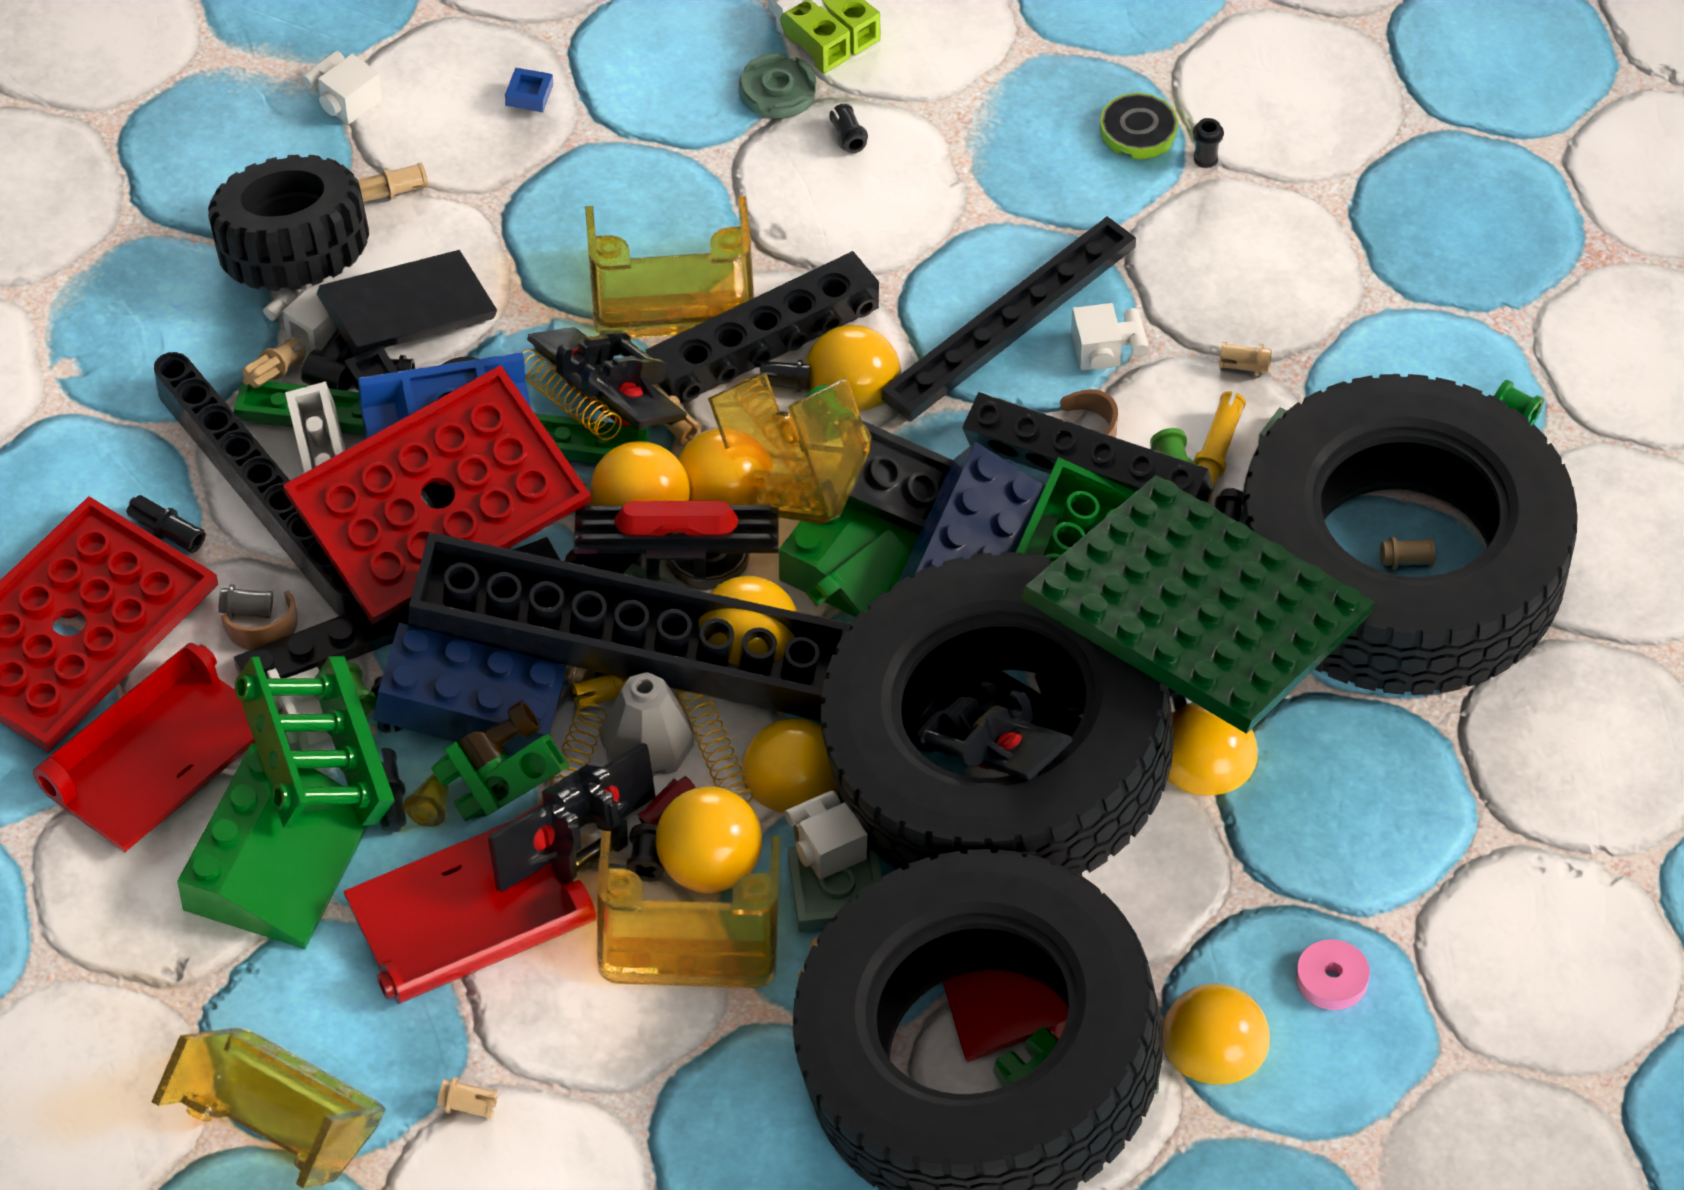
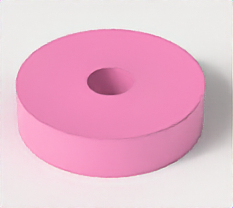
[1296,939,1370,1010]

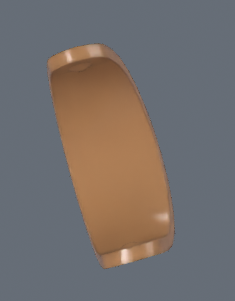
[1060,389,1118,437]
[221,590,297,650]

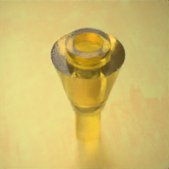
[404,773,449,827]

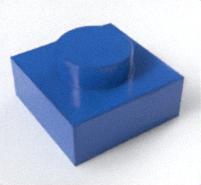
[505,67,554,113]

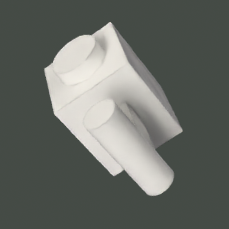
[301,51,382,125]
[263,284,337,352]
[1071,303,1149,371]
[784,790,868,880]

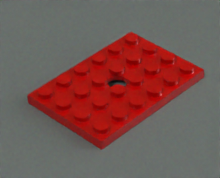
[283,365,591,625]
[0,496,219,753]

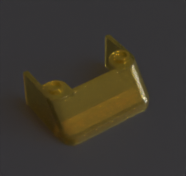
[585,196,754,338]
[708,372,872,524]
[597,831,781,988]
[151,1028,386,1188]

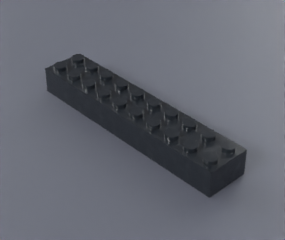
[408,532,851,721]

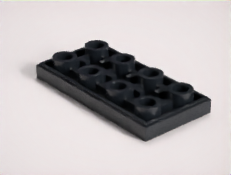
[317,249,497,356]

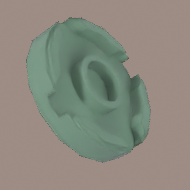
[739,53,816,119]

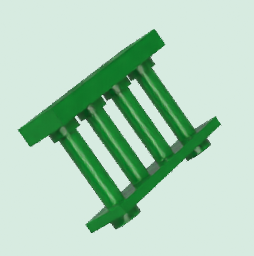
[235,656,395,828]

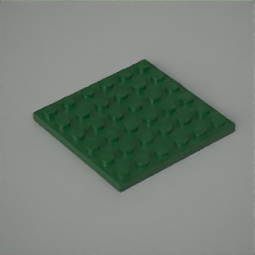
[1021,475,1375,734]

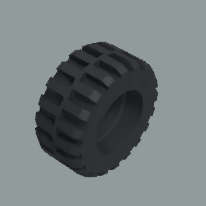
[208,154,369,291]

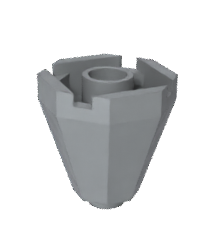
[600,672,694,778]

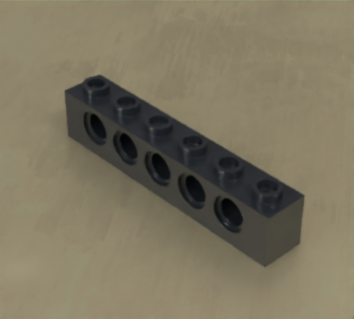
[645,251,879,404]
[962,392,1214,503]

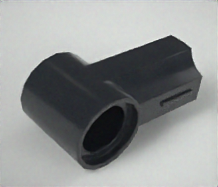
[301,329,357,391]

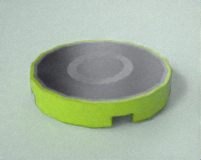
[1099,92,1178,159]

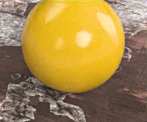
[805,325,901,412]
[678,428,773,505]
[589,441,690,506]
[699,576,797,666]
[1168,702,1258,795]
[742,718,838,813]
[656,787,762,893]
[1162,983,1270,1085]

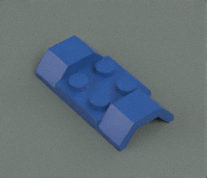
[358,352,531,439]

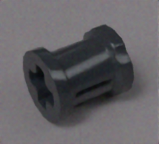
[625,823,664,882]

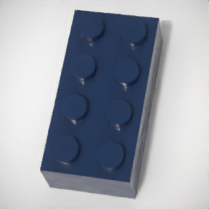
[897,442,1045,583]
[373,622,567,756]

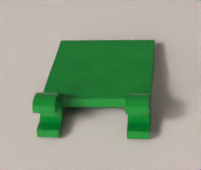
[806,528,911,616]

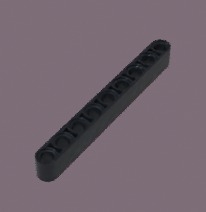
[154,352,361,616]

